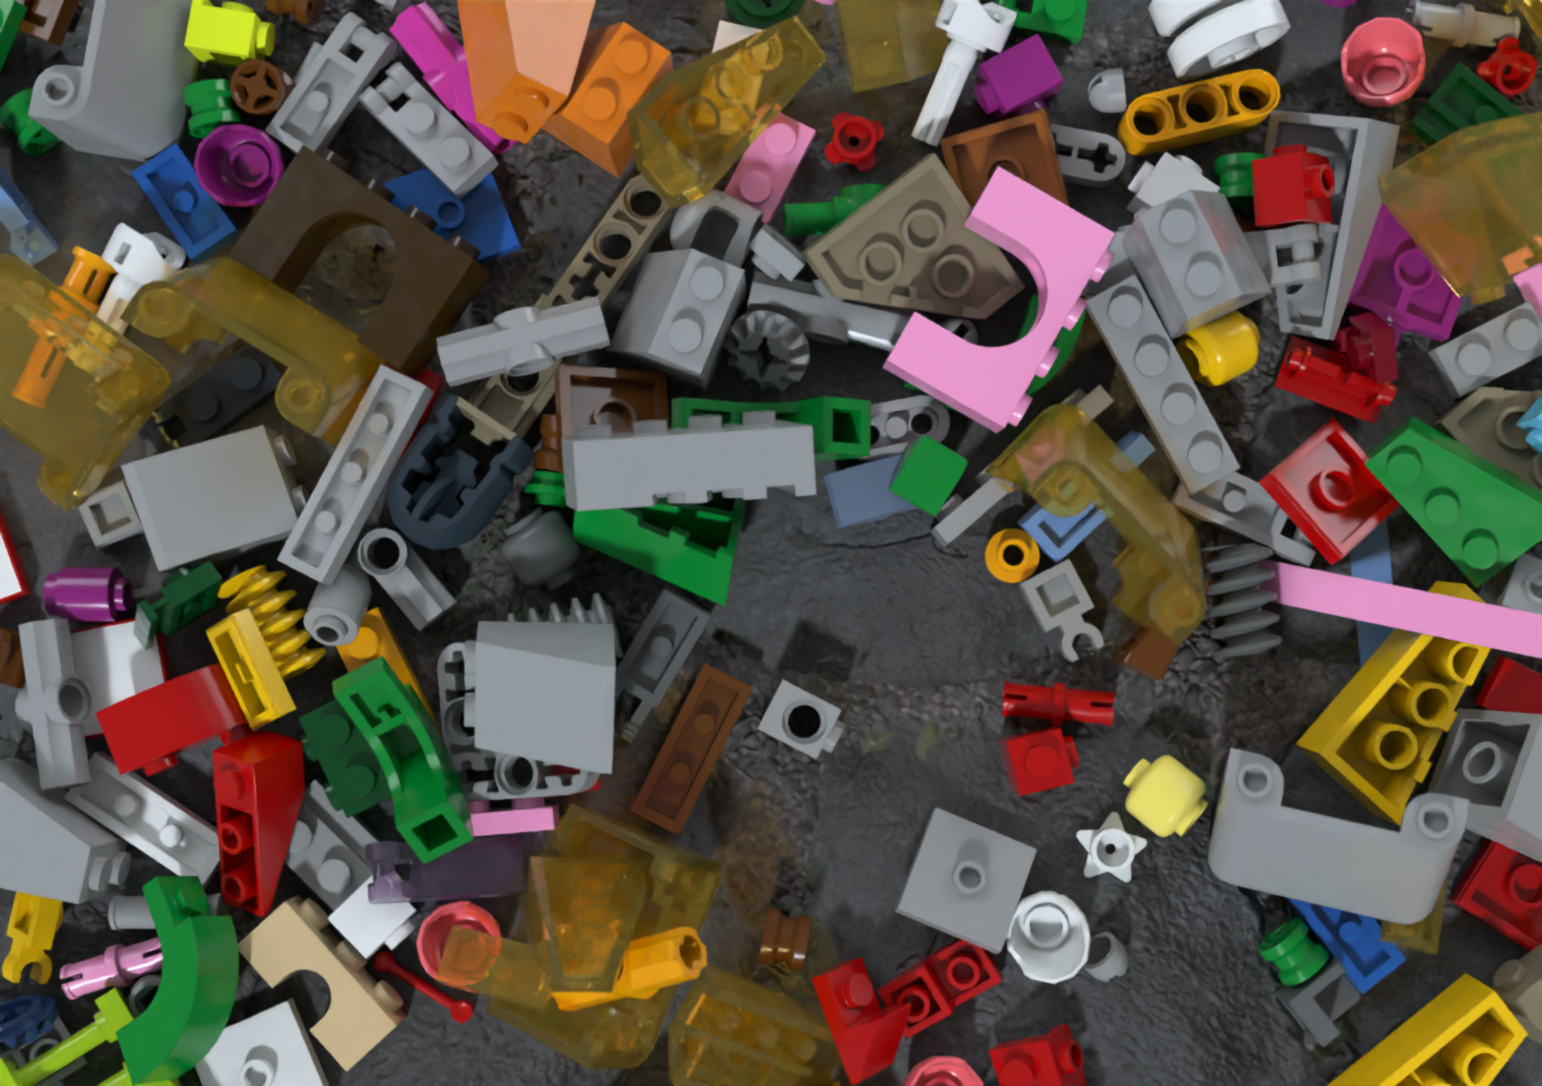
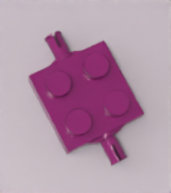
[1346,182,1484,351]

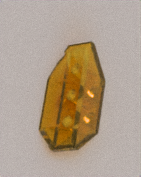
[668,964,843,1086]

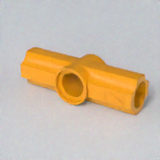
[548,927,707,1011]

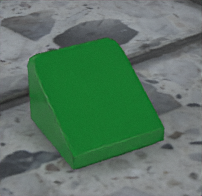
[888,435,969,517]

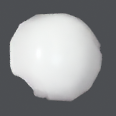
[1006,891,1091,984]

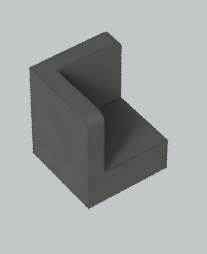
[1274,955,1360,1047]

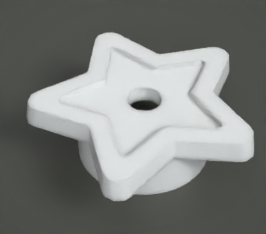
[1076,812,1147,882]

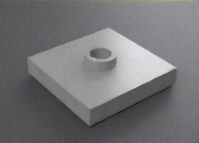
[895,807,1037,954]

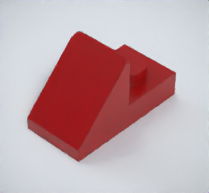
[811,957,911,1085]

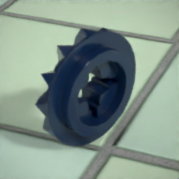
[0,994,60,1055]

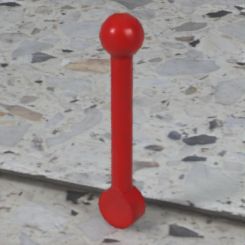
[373,951,474,1023]

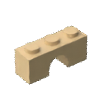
[238,895,407,1072]

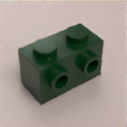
[298,699,392,818]

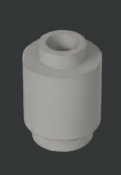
[303,564,372,646]

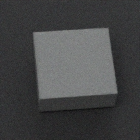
[76,479,144,551]

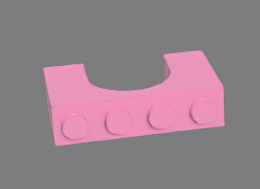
[882,166,1115,433]

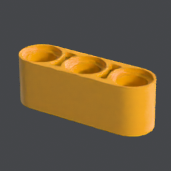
[1117,69,1280,156]

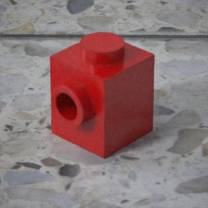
[1252,144,1335,229]
[999,726,1079,796]

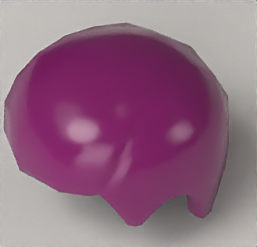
[194,124,285,207]

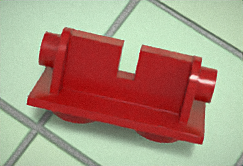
[1273,336,1397,425]

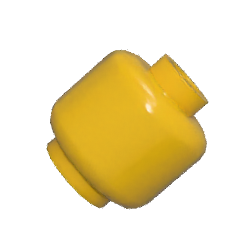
[1176,310,1260,387]

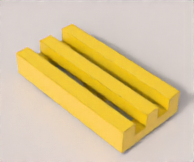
[206,608,296,730]

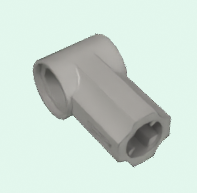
[358,528,458,632]

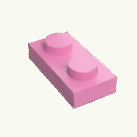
[724,107,816,227]
[467,797,560,836]

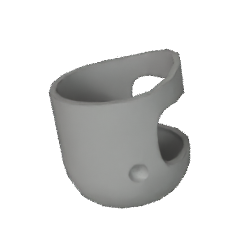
[670,188,764,268]

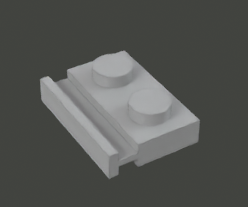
[284,778,396,911]

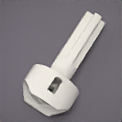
[911,0,1017,147]
[73,222,186,375]

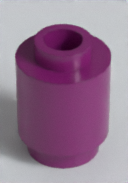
[43,567,133,622]

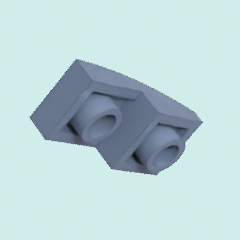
[824,454,951,529]

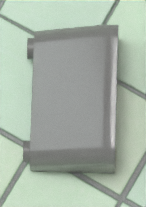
[28,0,211,162]
[1208,748,1470,924]

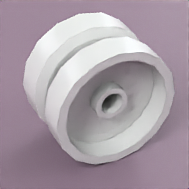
[1148,0,1291,80]

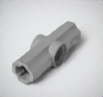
[746,271,914,352]
[436,296,611,387]
[15,619,94,792]

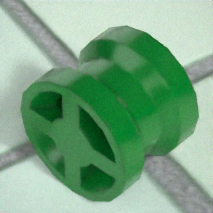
[182,79,244,139]
[0,87,62,156]
[1214,153,1268,208]
[1257,917,1330,987]

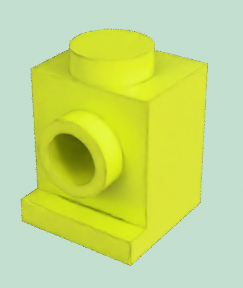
[184,0,275,68]

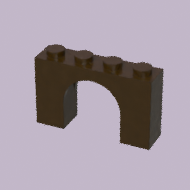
[230,145,491,380]

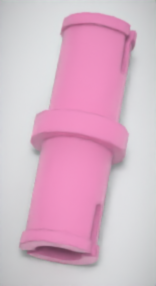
[60,937,163,1000]

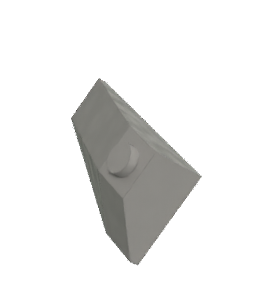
[1263,110,1400,340]

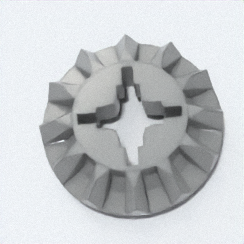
[723,310,810,391]

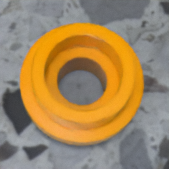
[984,528,1040,583]

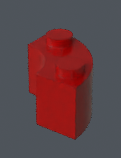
[95,662,255,777]

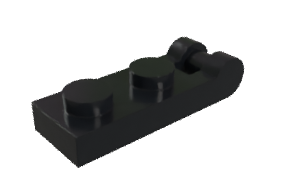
[132,338,291,455]

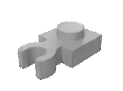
[748,223,806,282]
[1018,559,1104,662]

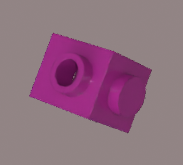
[973,34,1064,122]

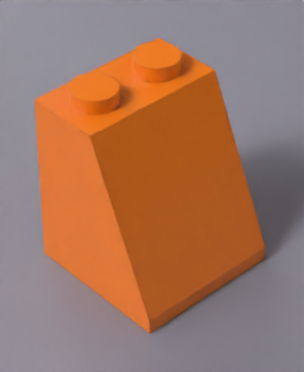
[457,0,596,145]
[541,22,678,179]

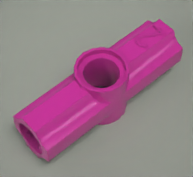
[389,2,518,156]

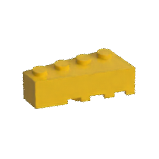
[1295,581,1491,826]
[1327,973,1528,1086]

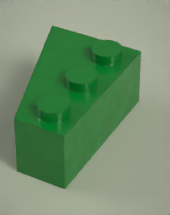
[1364,416,1542,588]
[573,492,747,606]

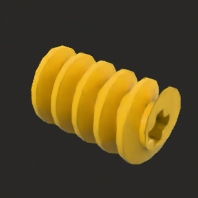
[218,565,327,682]

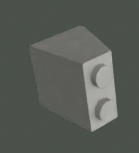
[1122,190,1272,340]
[606,248,747,393]
[121,425,310,573]
[464,621,616,774]
[1427,708,1542,863]
[0,758,131,904]

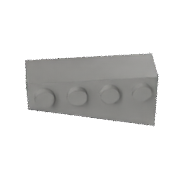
[561,411,816,511]

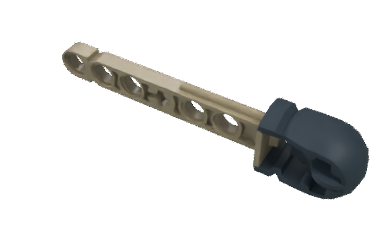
[387,133,700,550]

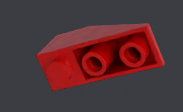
[212,729,305,917]

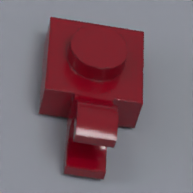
[1327,312,1399,385]

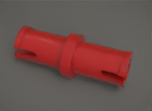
[1001,682,1115,726]

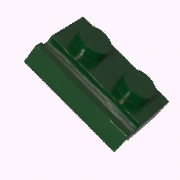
[1404,62,1542,193]
[133,561,222,651]

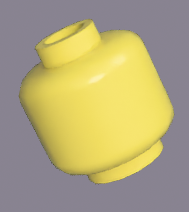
[1123,755,1209,837]

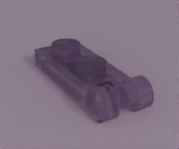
[365,836,525,904]

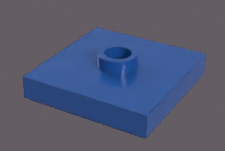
[382,168,522,264]

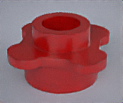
[1475,36,1537,100]
[825,112,884,172]

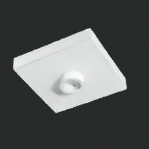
[195,998,329,1086]

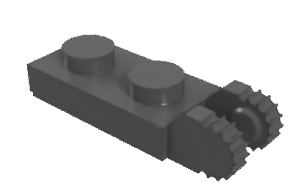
[614,587,713,744]

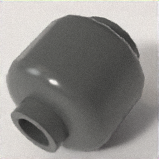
[500,506,582,591]

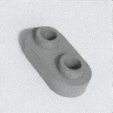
[855,395,950,462]

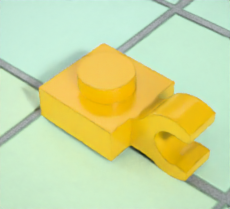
[2,892,64,984]

